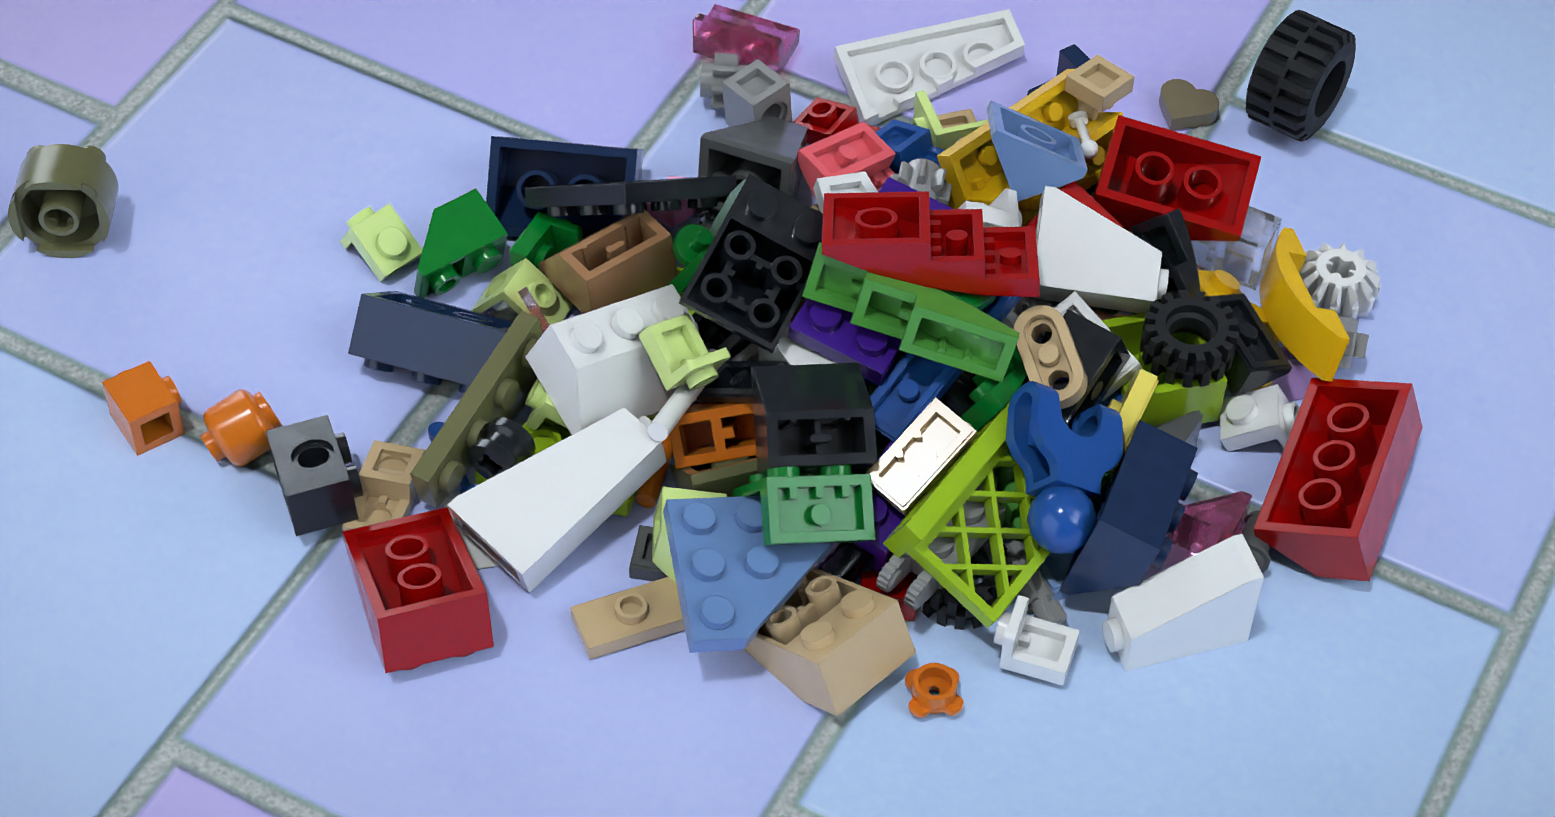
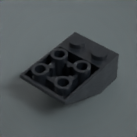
[679,174,823,354]

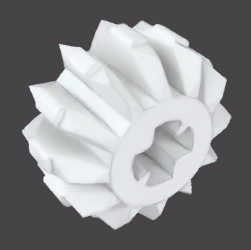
[1299,242,1381,319]

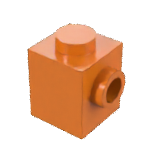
[102,360,185,456]

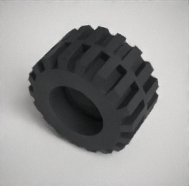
[1246,10,1356,142]

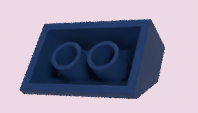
[486,136,644,239]
[348,291,513,394]
[1059,420,1198,595]

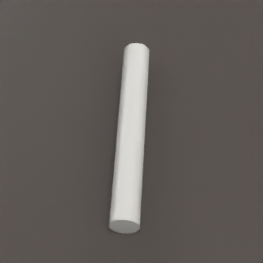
[647,349,719,441]

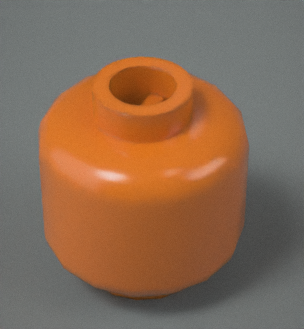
[200,389,283,467]

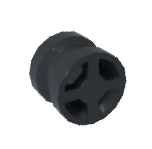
[468,417,536,480]

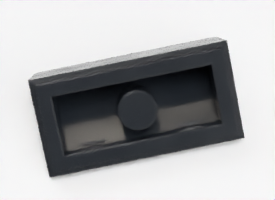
[1204,293,1292,395]
[697,361,789,404]

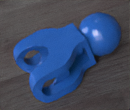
[1006,381,1123,554]

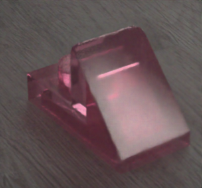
[1167,491,1252,559]

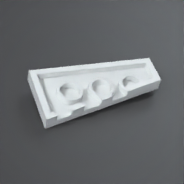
[834,9,1025,126]

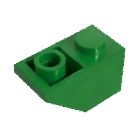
[414,188,508,298]

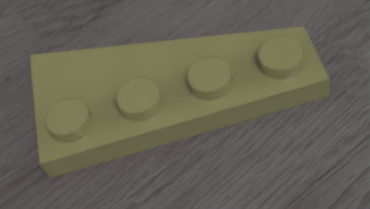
[410,310,543,508]

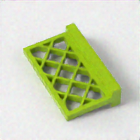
[883,401,1109,628]

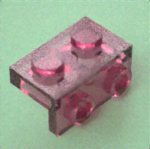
[692,4,800,75]

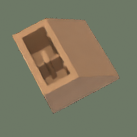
[538,209,677,314]

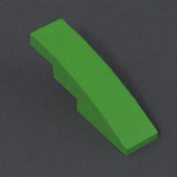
[802,242,1020,382]

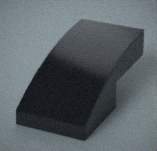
[1130,208,1200,303]

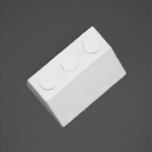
[526,284,699,435]

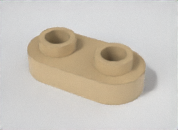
[1014,305,1088,409]

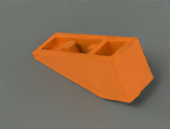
[669,403,756,469]

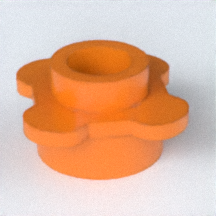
[905,663,964,718]

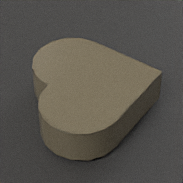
[1159,79,1219,130]

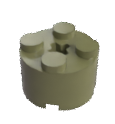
[8,144,119,258]

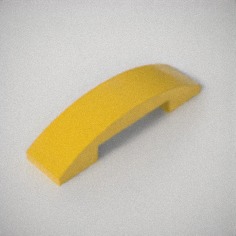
[1259,227,1350,382]

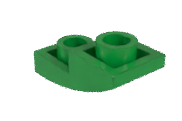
[960,345,1027,431]

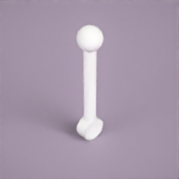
[1068,111,1099,159]

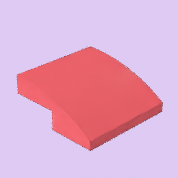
[797,121,896,198]

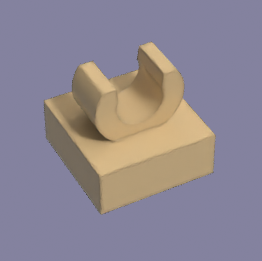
[1065,54,1135,121]

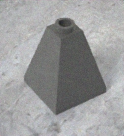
[695,117,808,225]

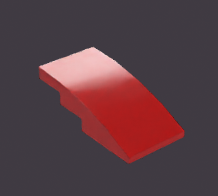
[822,191,1040,297]

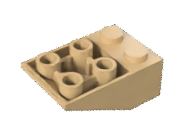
[744,567,916,717]

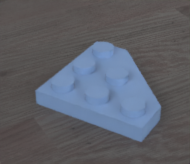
[663,496,833,653]

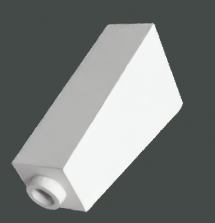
[447,407,667,593]

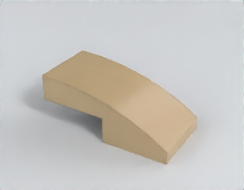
[342,440,425,542]

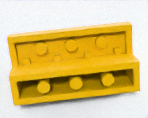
[937,69,1123,227]

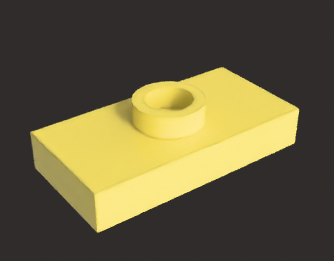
[1105,369,1159,474]

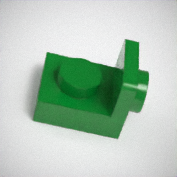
[509,212,583,269]

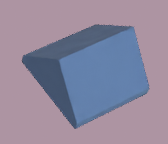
[987,100,1088,201]

